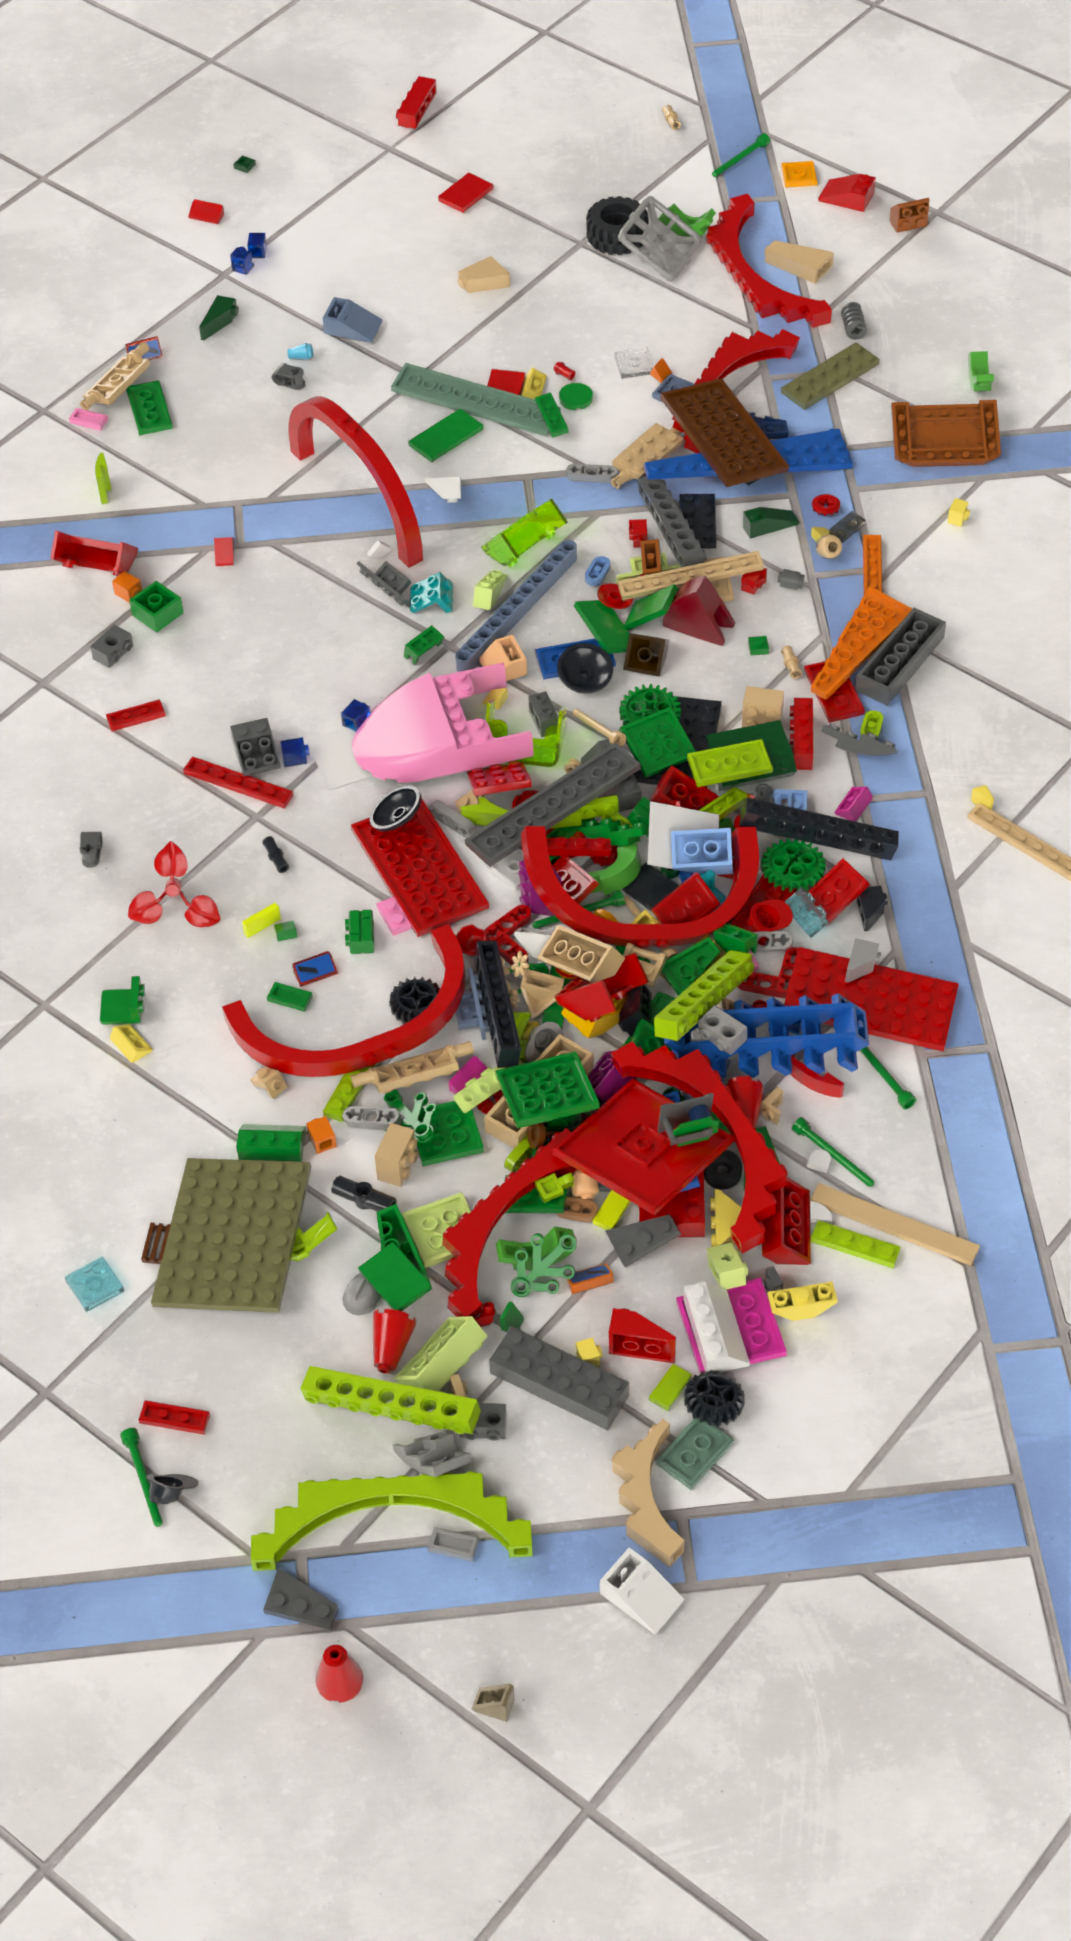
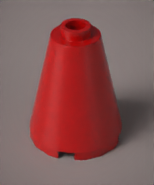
[723,1076,764,1131]
[373,1309,417,1374]
[315,1645,363,1703]

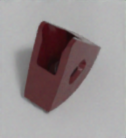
[663,576,735,646]

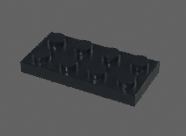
[679,493,716,549]

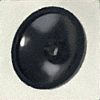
[557,643,613,694]
[370,786,422,832]

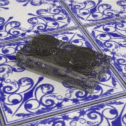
[829,511,866,543]

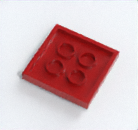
[466,761,532,796]

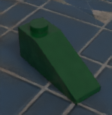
[199,295,239,340]
[743,507,799,539]

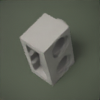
[698,1006,747,1055]

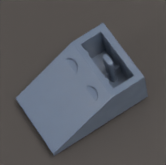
[323,297,383,343]

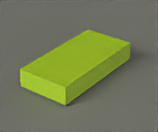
[649,1364,692,1411]

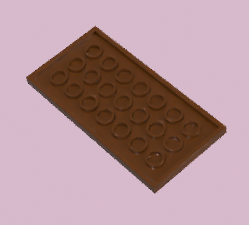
[660,378,789,487]

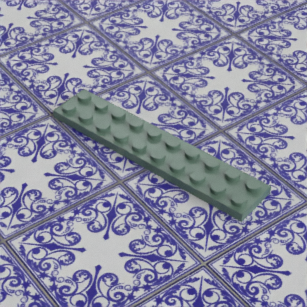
[391,362,561,437]

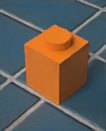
[112,571,142,603]
[306,1116,337,1154]

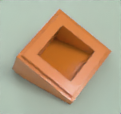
[650,358,673,383]

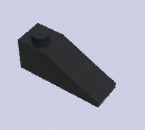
[618,984,652,1037]

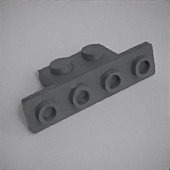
[356,561,412,608]

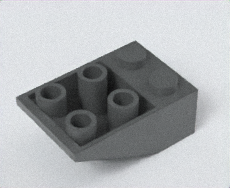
[230,718,281,777]

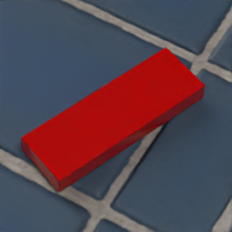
[106,699,166,732]
[138,1400,210,1435]

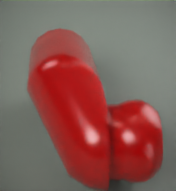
[474,1302,496,1327]

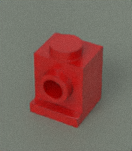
[629,519,647,548]
[741,568,767,595]

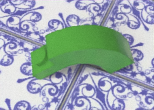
[658,203,716,237]
[968,351,994,391]
[588,843,641,895]
[496,1226,577,1271]

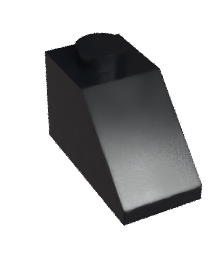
[856,885,888,932]

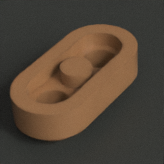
[556,1196,598,1222]

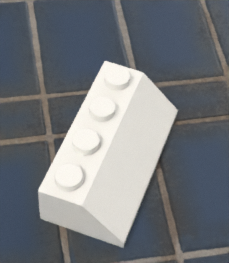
[683,1282,750,1374]

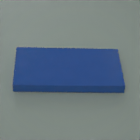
[535,638,616,680]

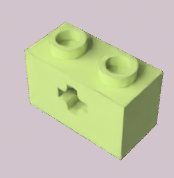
[707,1242,748,1289]

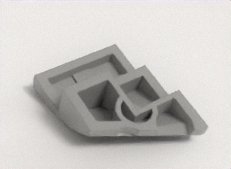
[392,1432,472,1477]

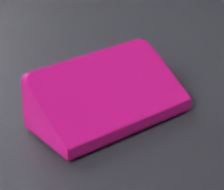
[834,787,873,822]
[449,1056,487,1094]

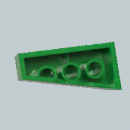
[377,1204,431,1285]

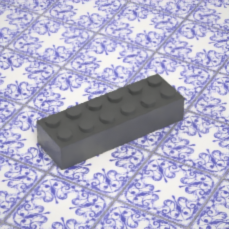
[855,608,946,706]
[489,1326,629,1431]

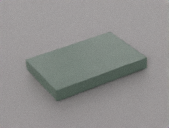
[655,1418,734,1490]

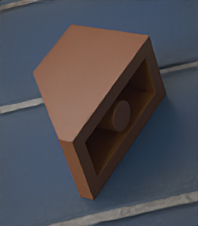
[640,539,662,575]

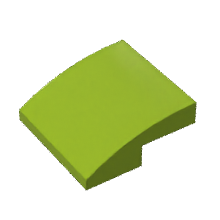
[95,452,112,505]

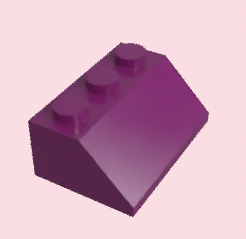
[518,860,561,916]
[587,1050,637,1110]

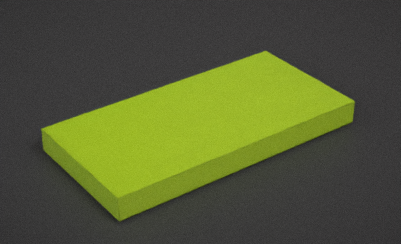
[687,739,773,787]

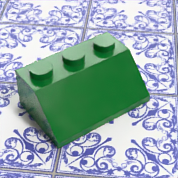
[236,1124,306,1162]

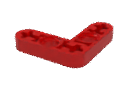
[484,904,531,966]
[737,947,799,999]

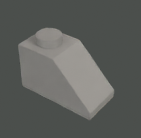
[845,938,881,982]

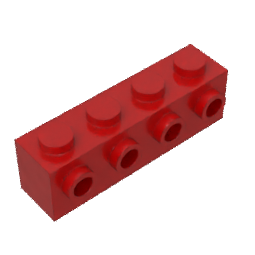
[396,76,437,129]
[789,698,813,770]

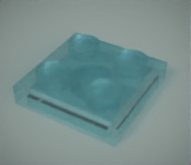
[64,1256,124,1312]

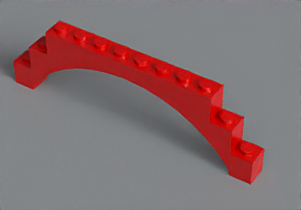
[706,193,832,328]
[672,329,800,453]
[611,1041,788,1254]
[442,1128,578,1318]

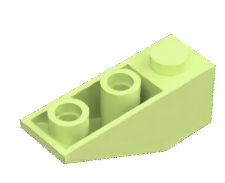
[473,570,508,610]

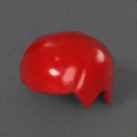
[456,924,488,957]

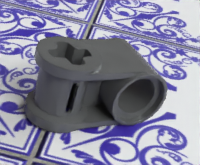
[271,363,306,390]
[79,832,103,868]

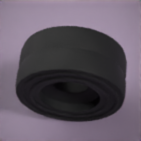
[704,1150,742,1190]

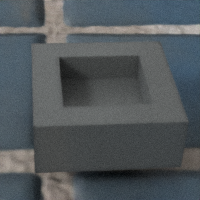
[763,1266,783,1291]

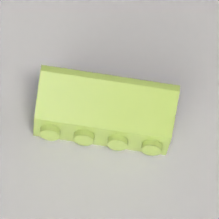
[393,1317,487,1392]

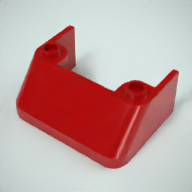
[50,530,138,576]
[554,952,649,1022]

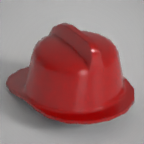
[748,899,793,932]

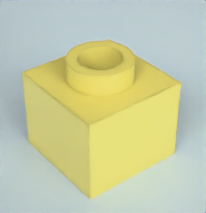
[948,498,970,526]
[576,1337,603,1367]

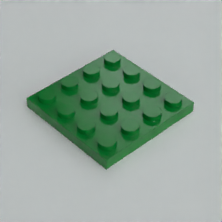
[495,1051,599,1128]

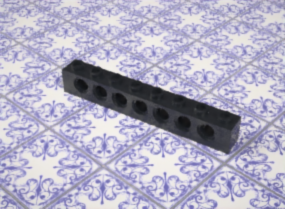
[739,797,899,861]
[474,941,521,1068]

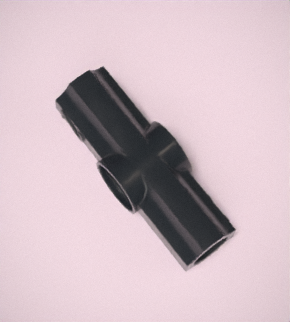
[331,1175,397,1212]

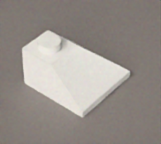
[425,477,461,503]
[514,927,554,962]

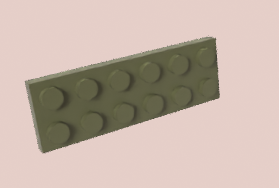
[781,342,880,410]

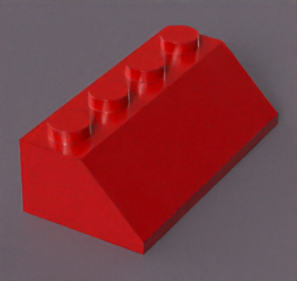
[762,1176,811,1265]

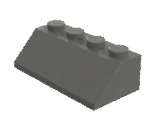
[580,739,642,812]

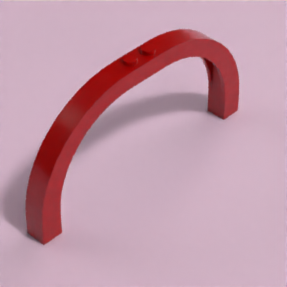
[288,396,423,568]
[521,826,759,949]
[222,924,466,1077]

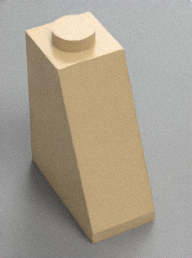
[458,256,510,293]

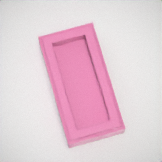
[69,408,108,431]

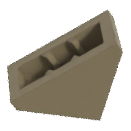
[471,1684,515,1722]

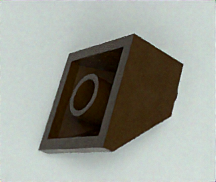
[623,633,669,677]

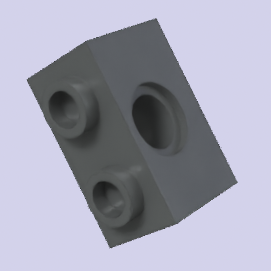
[90,624,133,668]

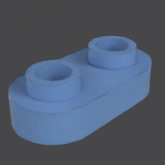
[585,556,610,586]

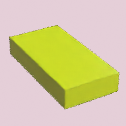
[242,903,281,938]
[593,1190,631,1230]

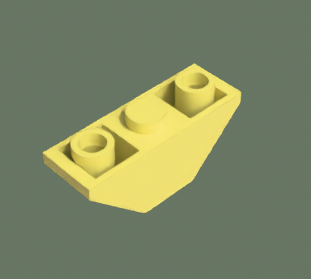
[710,1189,741,1247]
[767,1281,838,1321]

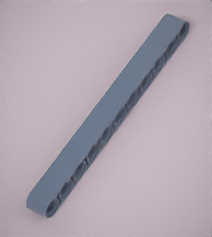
[455,540,577,672]

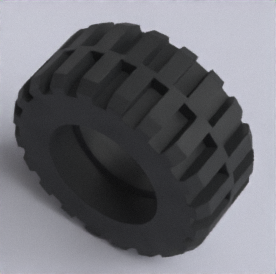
[586,196,649,255]

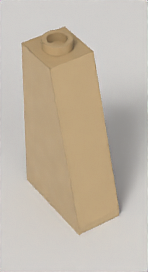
[764,240,834,283]

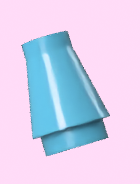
[288,343,314,360]

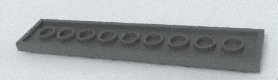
[465,743,641,867]

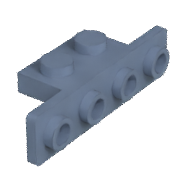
[456,968,489,1040]

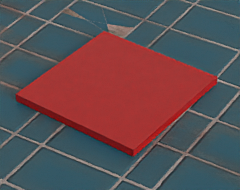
[552,1079,734,1215]

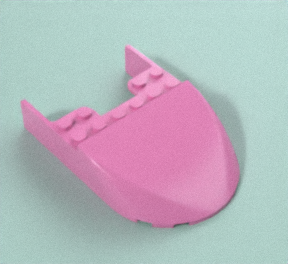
[352,663,534,783]

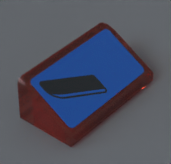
[125,336,163,360]
[292,951,338,987]

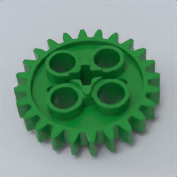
[619,684,681,726]
[761,838,826,892]

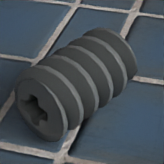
[841,302,867,340]

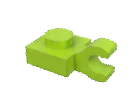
[535,1173,575,1203]

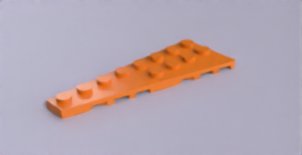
[811,586,912,700]

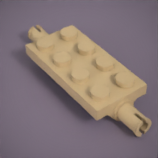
[80,342,150,410]
[611,423,684,489]
[351,1041,474,1093]

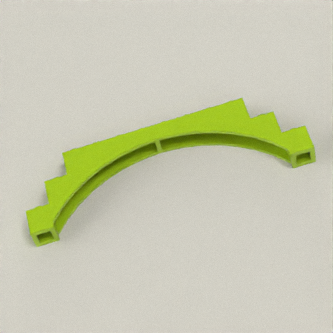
[251,1471,533,1571]

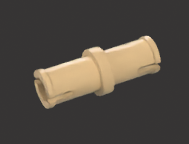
[662,105,681,130]
[781,645,802,679]

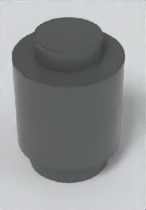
[777,569,805,590]

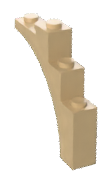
[612,1419,685,1567]

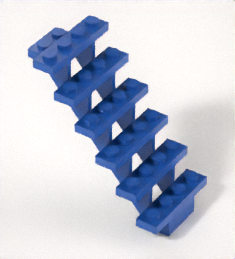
[664,993,869,1079]

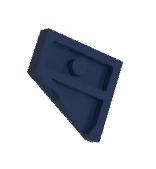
[750,412,789,439]

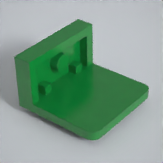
[100,976,145,1025]

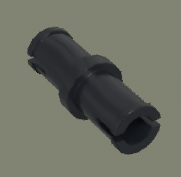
[262,836,289,873]

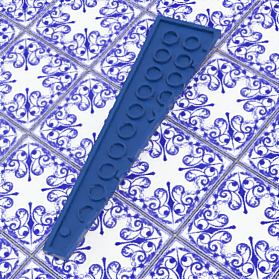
[644,429,853,480]

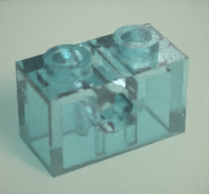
[785,889,829,938]

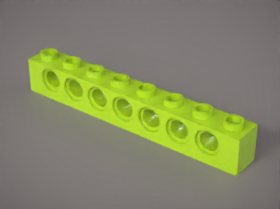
[654,950,754,1041]
[300,1366,481,1434]

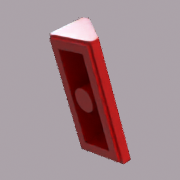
[188,199,224,224]

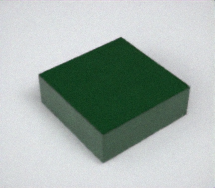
[233,155,256,173]

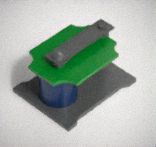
[657,1093,719,1147]

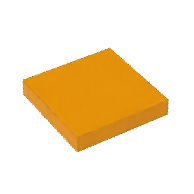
[781,161,817,188]

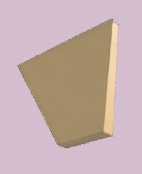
[520,969,564,1019]

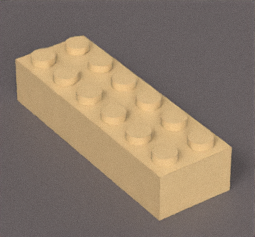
[484,1034,594,1149]

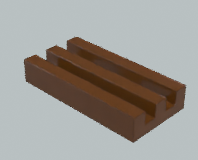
[141,1222,171,1264]

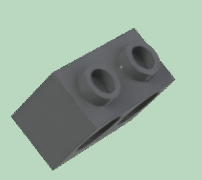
[528,691,559,737]
[460,1403,507,1441]

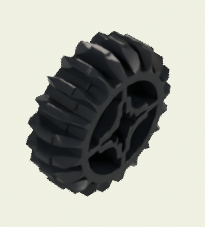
[389,976,440,1025]
[684,1370,745,1427]

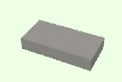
[428,1527,479,1562]

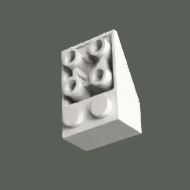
[600,1548,685,1635]

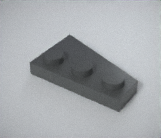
[605,1214,681,1268]
[263,1568,338,1630]

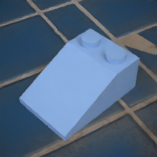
[671,828,733,875]

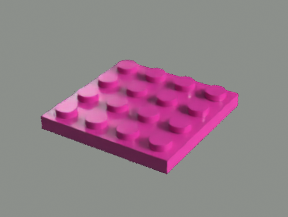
[676,1278,787,1374]

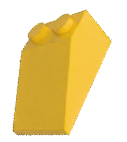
[561,997,627,1038]

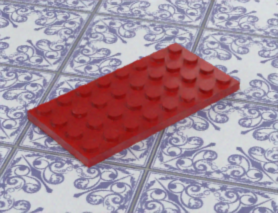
[351,799,489,937]
[784,947,959,1052]

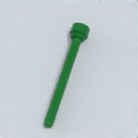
[712,133,771,177]
[532,890,625,929]
[860,1046,917,1110]
[791,1117,874,1187]
[120,1428,163,1527]

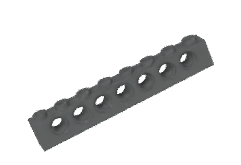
[638,476,707,567]

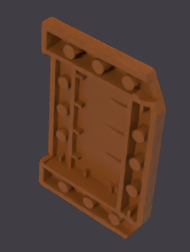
[891,400,1001,467]

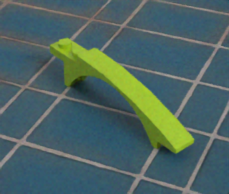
[460,795,619,828]

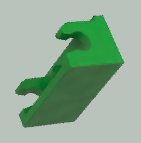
[403,625,445,664]
[713,923,758,954]

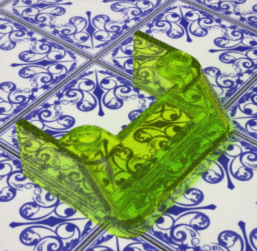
[481,498,568,568]
[485,700,567,767]

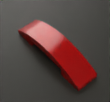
[790,1054,844,1098]

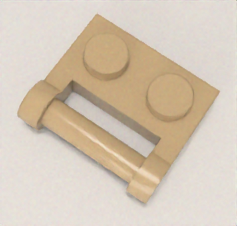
[623,943,667,987]

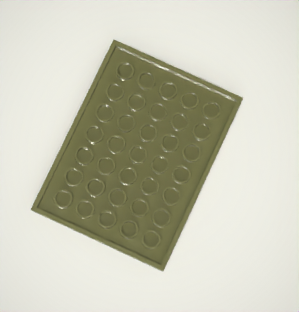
[151,1158,312,1313]

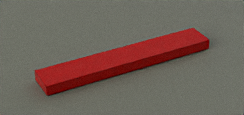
[183,756,294,809]

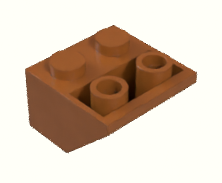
[890,197,930,233]

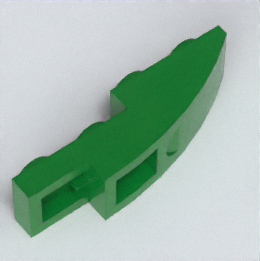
[578,818,649,846]

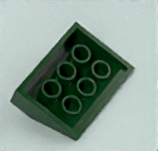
[706,720,797,791]

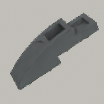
[821,723,899,756]

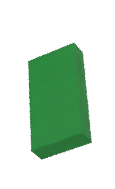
[267,982,313,1012]

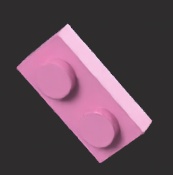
[376,897,411,936]

